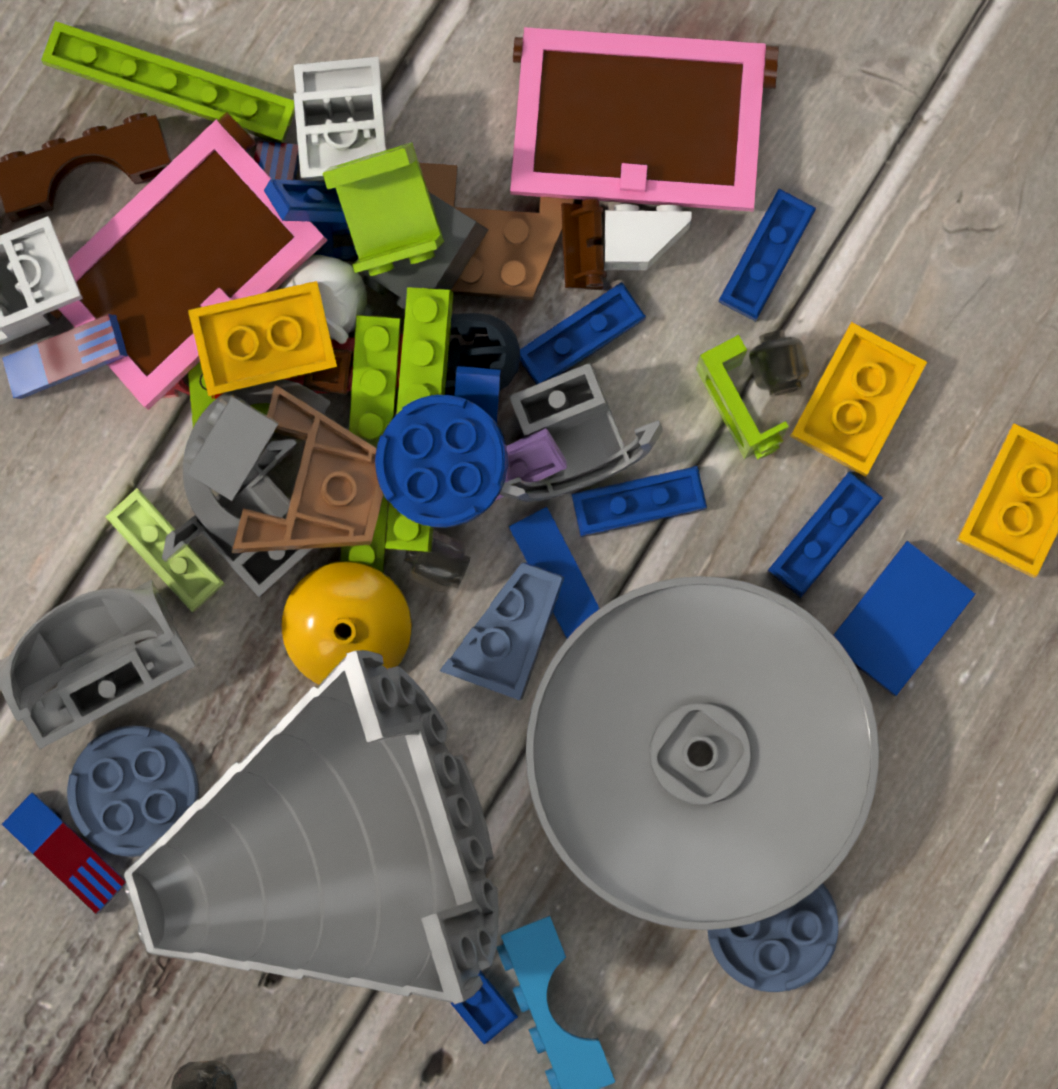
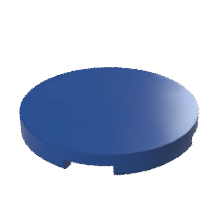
[375,395,508,528]

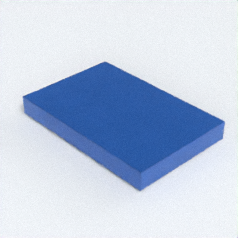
[833,541,975,696]

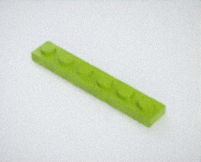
[41,21,295,143]
[385,287,453,552]
[340,315,401,573]

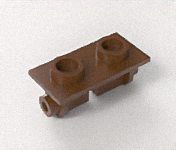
[561,199,607,291]

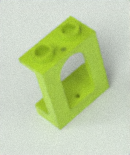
[696,335,789,460]

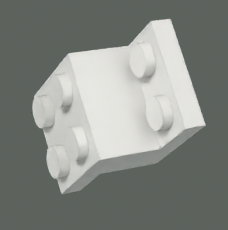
[293,57,387,181]
[0,216,83,345]

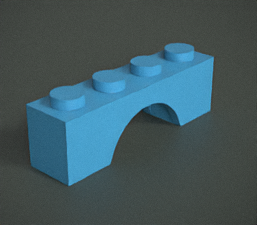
[496,916,615,1089]

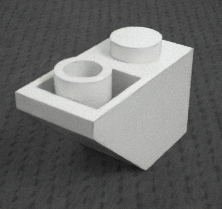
[604,204,692,270]

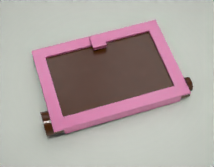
[510,27,779,212]
[50,112,328,410]

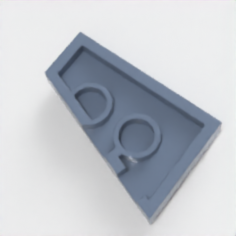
[439,562,565,700]

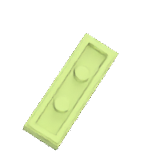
[105,488,225,613]

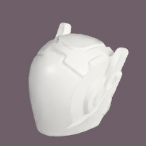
[283,254,374,344]

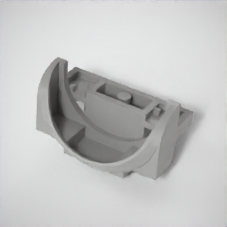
[0,580,195,749]

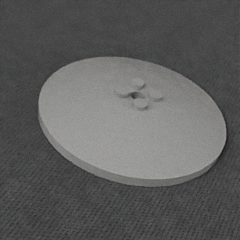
[526,576,879,930]

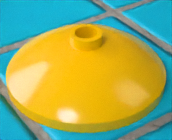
[281,561,412,685]

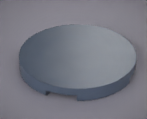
[67,726,199,857]
[707,883,838,992]

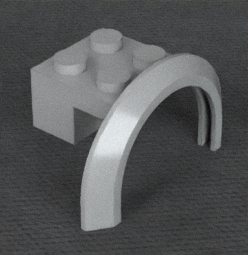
[500,363,663,502]
[183,379,331,546]
[162,439,314,597]

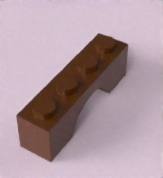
[0,113,172,222]

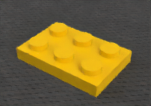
[188,281,337,396]
[790,322,927,477]
[956,423,1058,578]

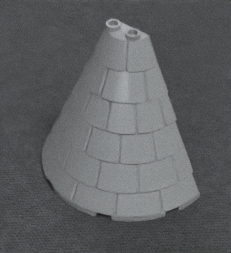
[124,650,499,1004]

